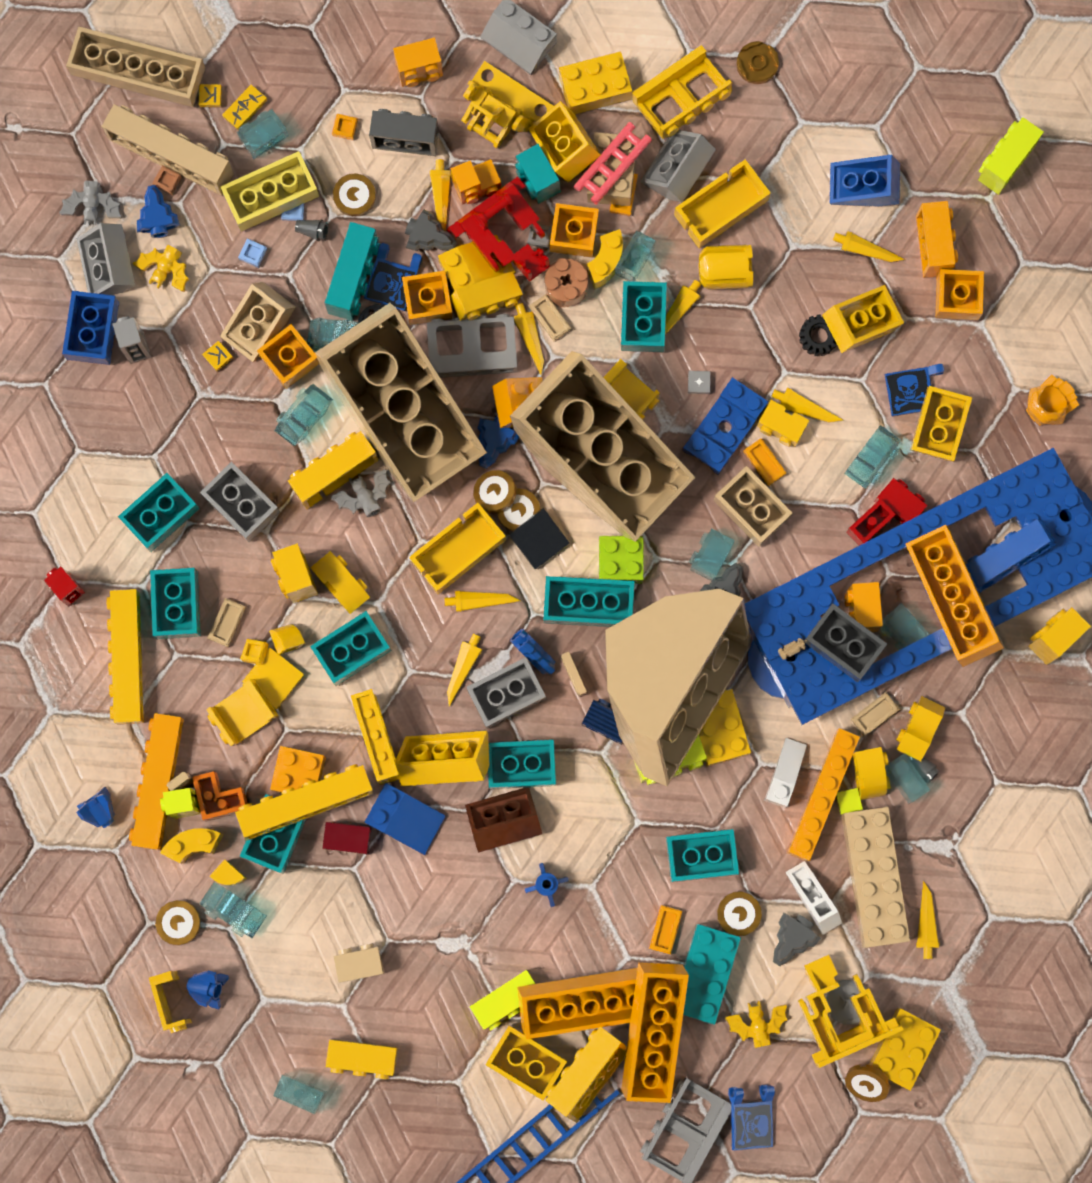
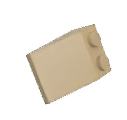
[220,282,296,362]

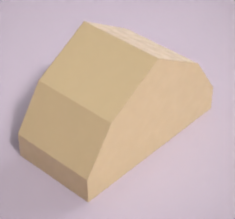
[315,303,487,502]
[510,351,695,541]
[605,589,751,786]

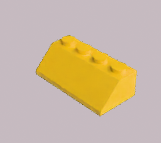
[395,731,489,786]
[545,1026,627,1123]

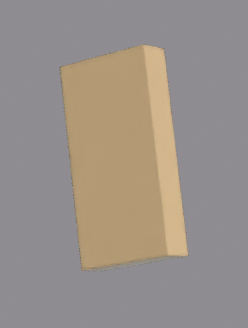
[529,294,571,342]
[207,598,246,647]
[561,651,587,697]
[850,692,900,736]
[166,772,193,791]

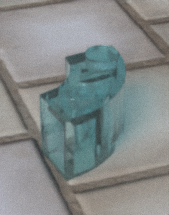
[307,318,359,352]
[274,384,333,447]
[844,425,902,489]
[199,881,267,938]

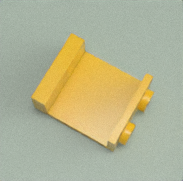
[603,358,660,420]
[206,679,279,746]
[149,971,192,1033]

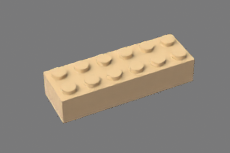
[66,27,205,107]
[101,104,234,196]
[841,807,910,948]

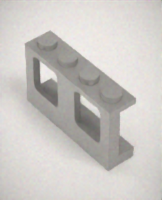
[427,314,517,378]
[640,1077,731,1183]

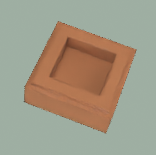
[152,165,182,195]

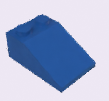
[830,154,900,207]
[365,783,446,855]

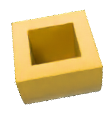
[269,624,305,655]
[210,860,247,886]

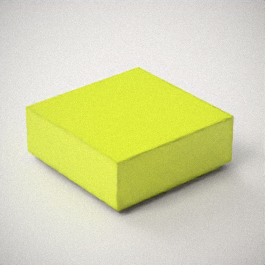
[836,788,863,815]

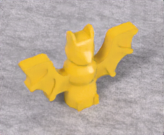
[132,245,189,292]
[724,1001,788,1048]

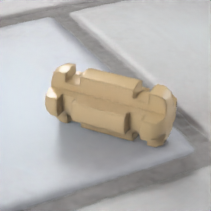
[778,638,806,660]

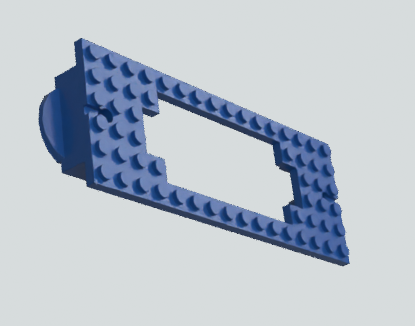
[745,447,1092,726]

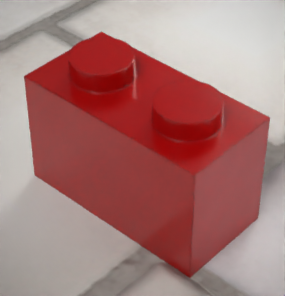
[874,478,928,524]
[846,499,896,546]
[44,566,85,607]

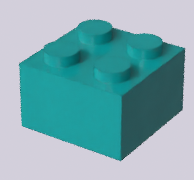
[514,144,561,204]

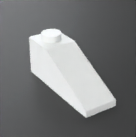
[764,738,807,808]
[786,861,842,934]

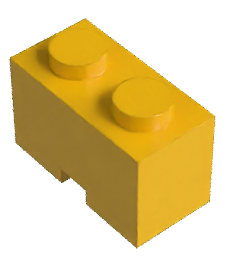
[757,400,809,447]

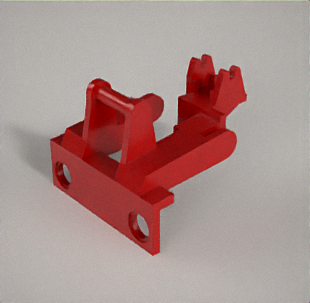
[446,176,550,282]

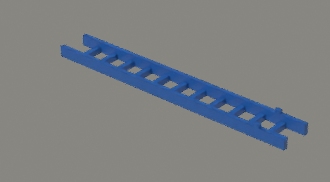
[456,1089,620,1183]

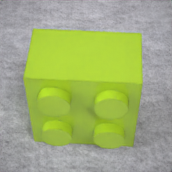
[599,536,643,584]

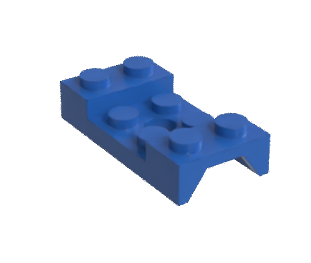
[683,377,768,475]

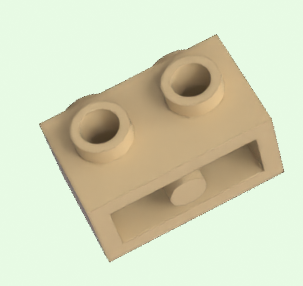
[333,944,384,983]

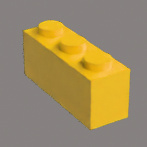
[450,271,523,321]
[326,1039,398,1079]

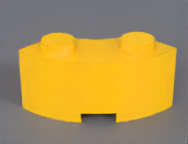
[587,229,623,290]
[310,551,370,614]
[896,696,945,761]
[853,747,891,800]
[160,828,224,864]

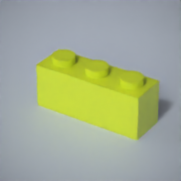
[160,788,201,819]
[470,970,535,1031]

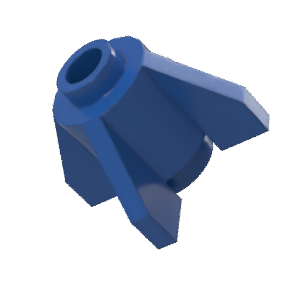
[76,787,115,828]
[525,863,569,907]
[187,970,229,1010]

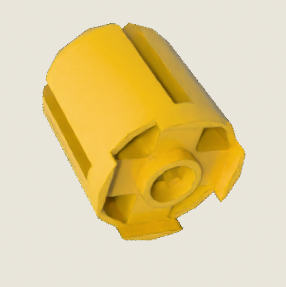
[698,244,753,290]

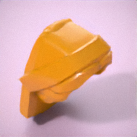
[1026,374,1079,426]

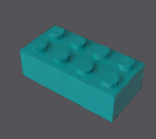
[324,222,381,321]
[543,576,634,627]
[683,924,741,1025]

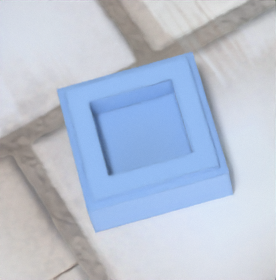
[281,203,305,221]
[238,239,267,268]

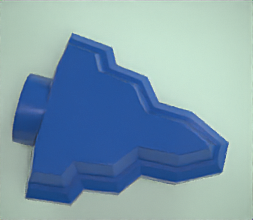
[137,185,180,238]
[477,416,519,469]
[510,629,556,674]

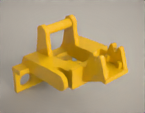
[461,61,554,149]
[798,955,903,1068]

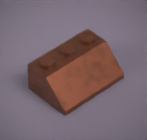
[465,788,542,853]

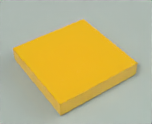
[242,648,305,709]

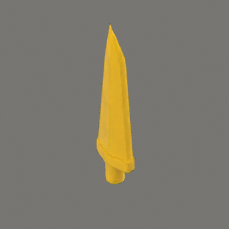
[429,159,451,231]
[833,231,905,262]
[665,280,701,335]
[514,303,544,375]
[771,387,843,423]
[444,591,520,612]
[447,634,482,707]
[916,881,939,959]

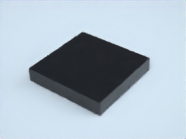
[508,508,569,569]

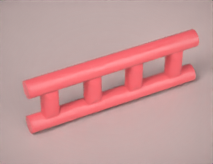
[574,122,652,205]

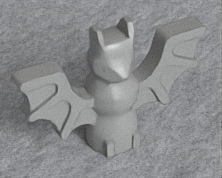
[59,181,121,225]
[331,470,390,517]

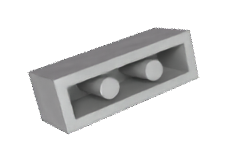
[113,316,151,364]

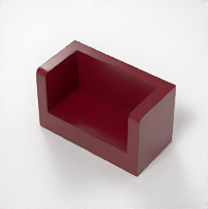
[322,822,372,855]

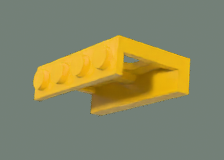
[632,45,732,139]
[351,689,399,785]

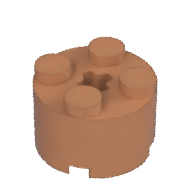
[545,258,588,308]

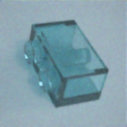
[237,109,289,160]
[615,230,656,281]
[689,528,735,581]
[880,603,930,650]
[885,753,930,804]
[273,1074,326,1114]

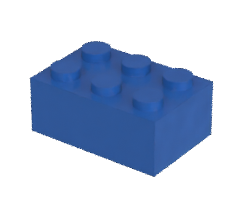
[62,291,119,365]

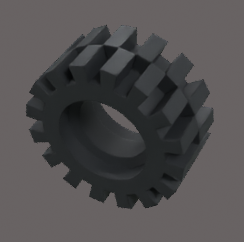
[799,314,837,357]

